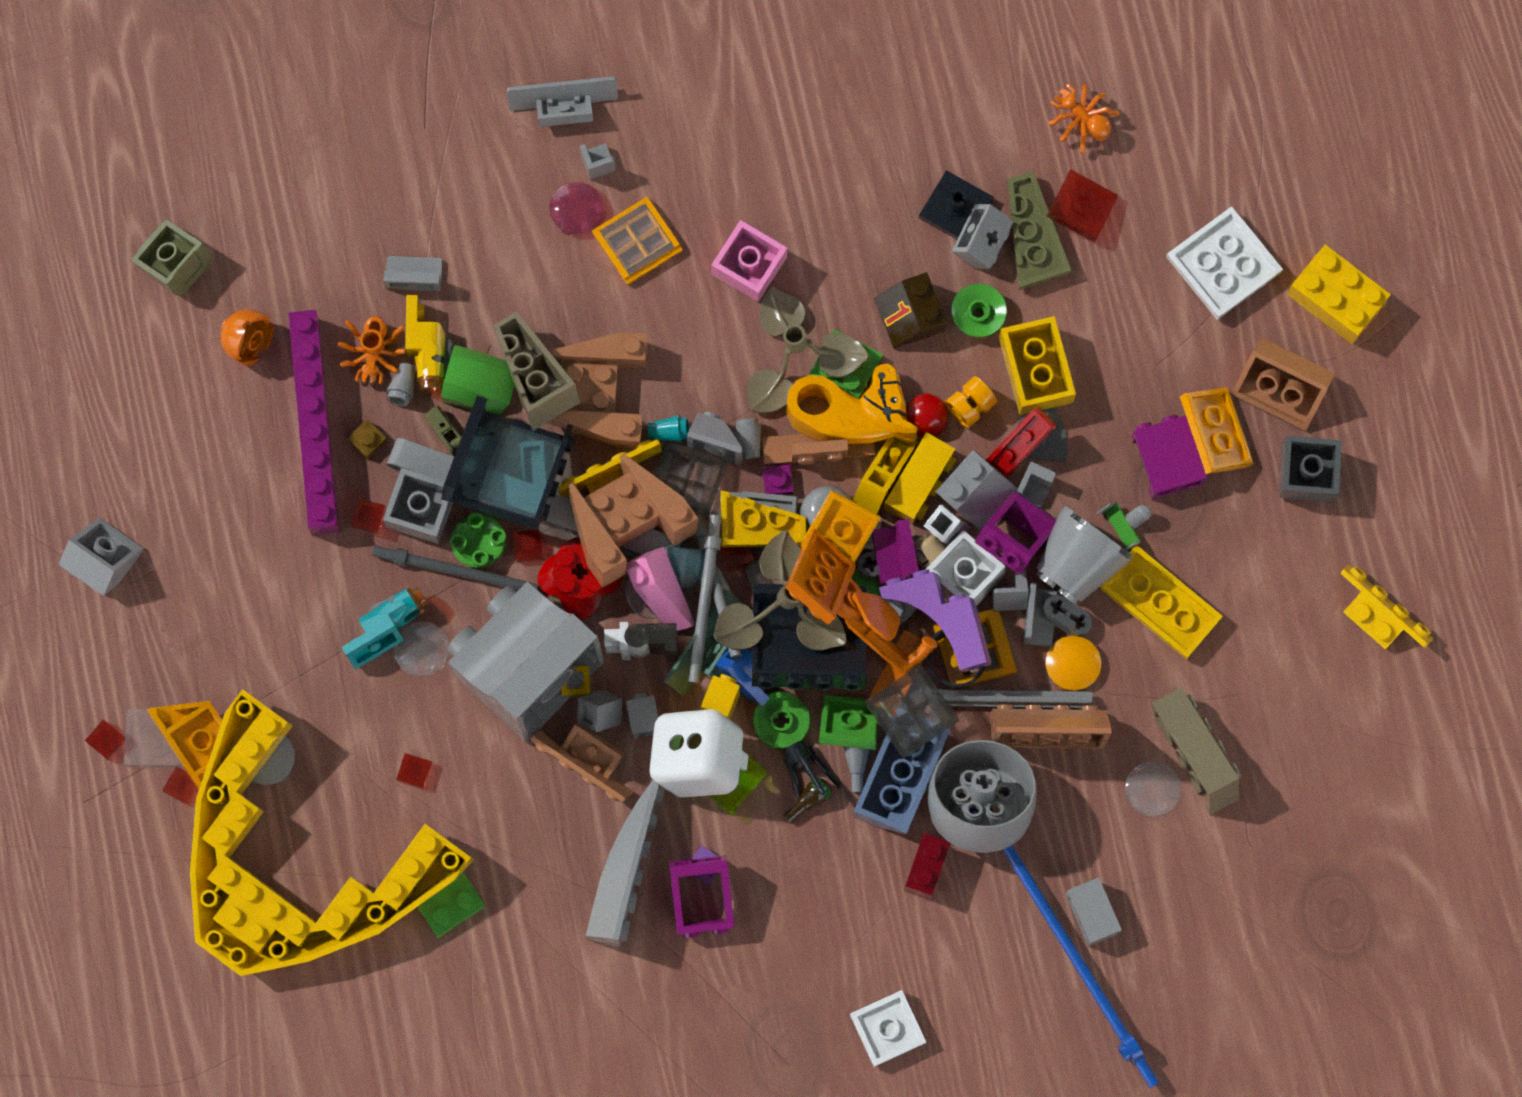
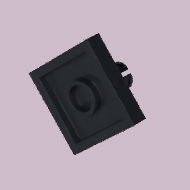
[918,170,994,240]

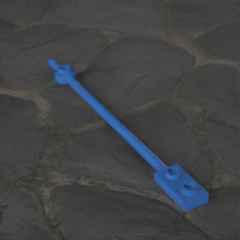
[969,808,1160,1089]

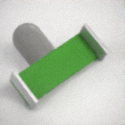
[1096,501,1151,552]

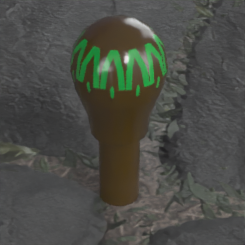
[783,778,831,823]

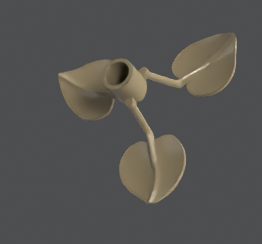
[747,286,868,413]
[713,531,846,651]

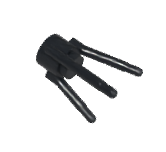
[784,740,842,801]

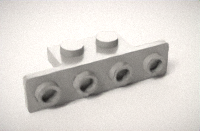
[507,76,618,127]

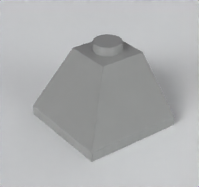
[687,412,742,467]

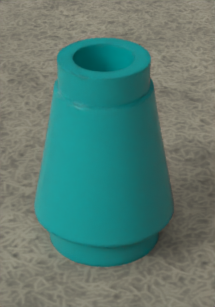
[648,415,689,442]

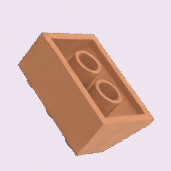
[1231,337,1335,431]

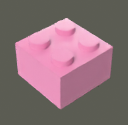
[711,220,788,302]

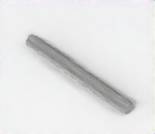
[925,689,1093,708]

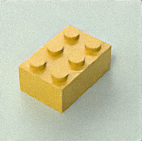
[1287,244,1391,345]
[999,316,1076,415]

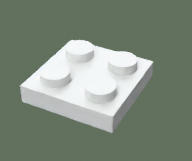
[850,990,926,1067]

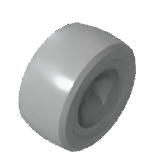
[928,740,1037,853]

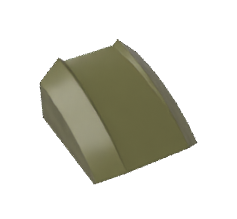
[130,219,212,296]

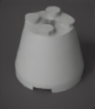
[1036,505,1133,604]

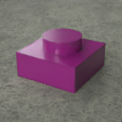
[762,465,793,495]

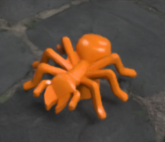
[1048,83,1120,154]
[338,316,406,385]

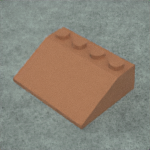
[990,704,1111,749]

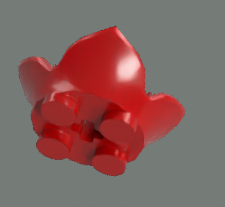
[537,537,623,621]

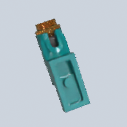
[342,586,429,670]

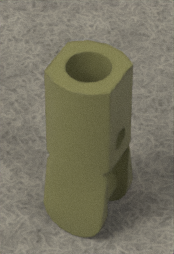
[424,406,462,456]

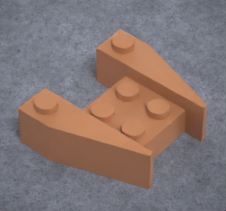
[547,332,647,449]
[569,454,698,588]

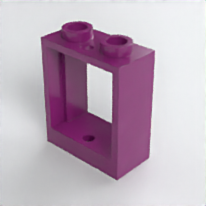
[975,491,1056,575]
[669,855,734,938]

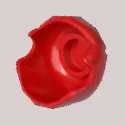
[906,393,948,437]

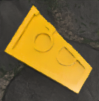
[720,490,806,547]

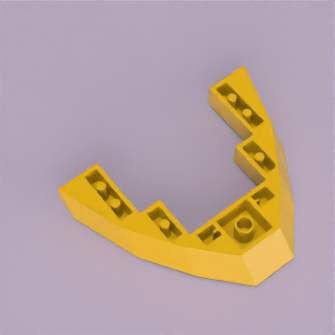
[190,689,475,976]

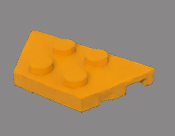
[146,701,222,790]

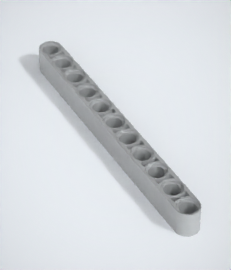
[386,438,681,566]

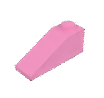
[626,547,695,633]

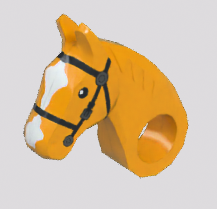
[787,364,918,444]

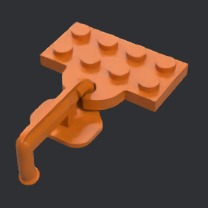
[785,529,938,673]

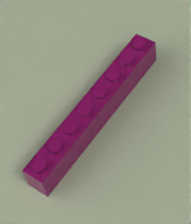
[288,310,339,535]

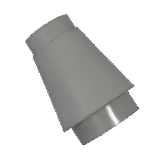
[386,363,416,407]
[734,418,761,460]

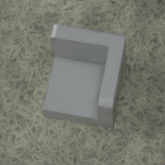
[580,143,615,180]
[1017,462,1056,508]
[991,570,1028,611]
[577,690,623,732]

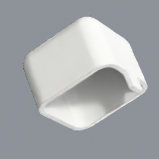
[649,709,748,798]

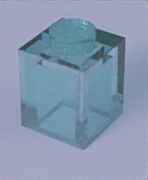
[667,547,706,588]

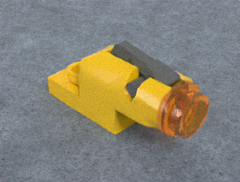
[405,295,453,393]

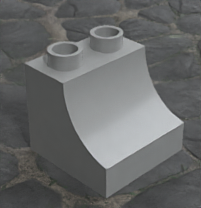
[447,581,604,743]

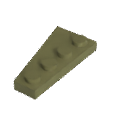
[1007,171,1071,290]

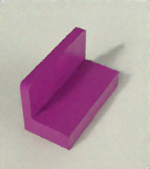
[872,519,919,584]

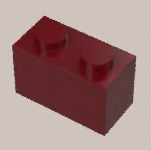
[904,833,950,900]

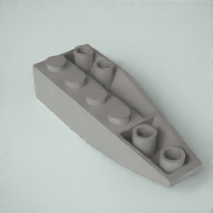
[586,780,665,947]

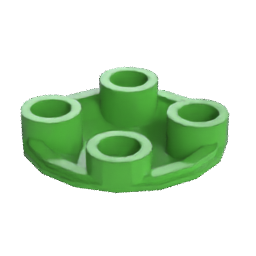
[450,512,506,568]

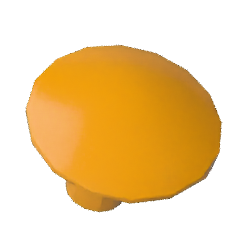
[1045,635,1102,691]

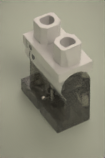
[604,622,679,662]

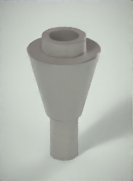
[843,746,870,792]

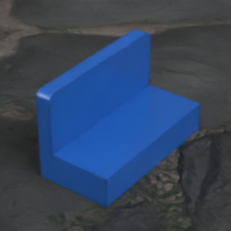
[715,649,769,706]

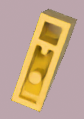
[852,437,919,514]

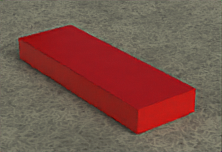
[986,406,1057,479]

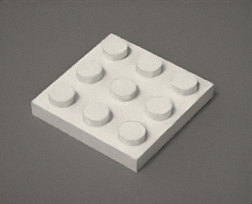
[1166,206,1283,320]

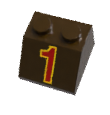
[874,272,947,349]

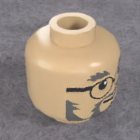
[913,532,947,571]

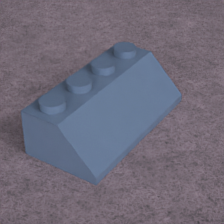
[853,707,951,834]

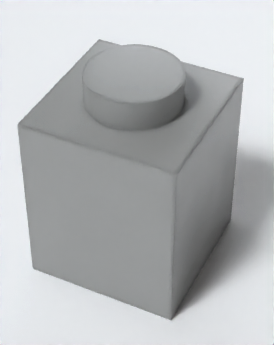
[924,504,971,546]
[626,693,658,739]

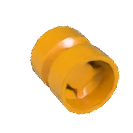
[945,376,998,428]

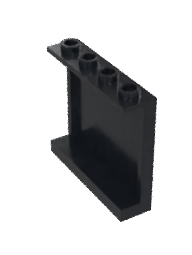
[752,584,867,691]

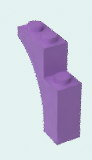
[879,569,992,672]

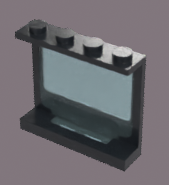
[441,396,575,530]

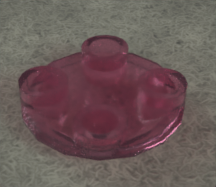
[549,182,604,235]

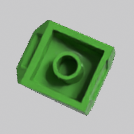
[441,345,514,415]

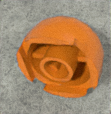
[220,309,274,366]

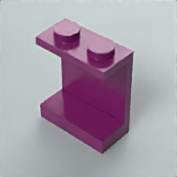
[1131,414,1207,500]

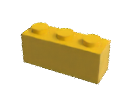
[884,432,957,526]

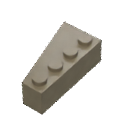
[493,311,580,431]
[1152,687,1241,815]

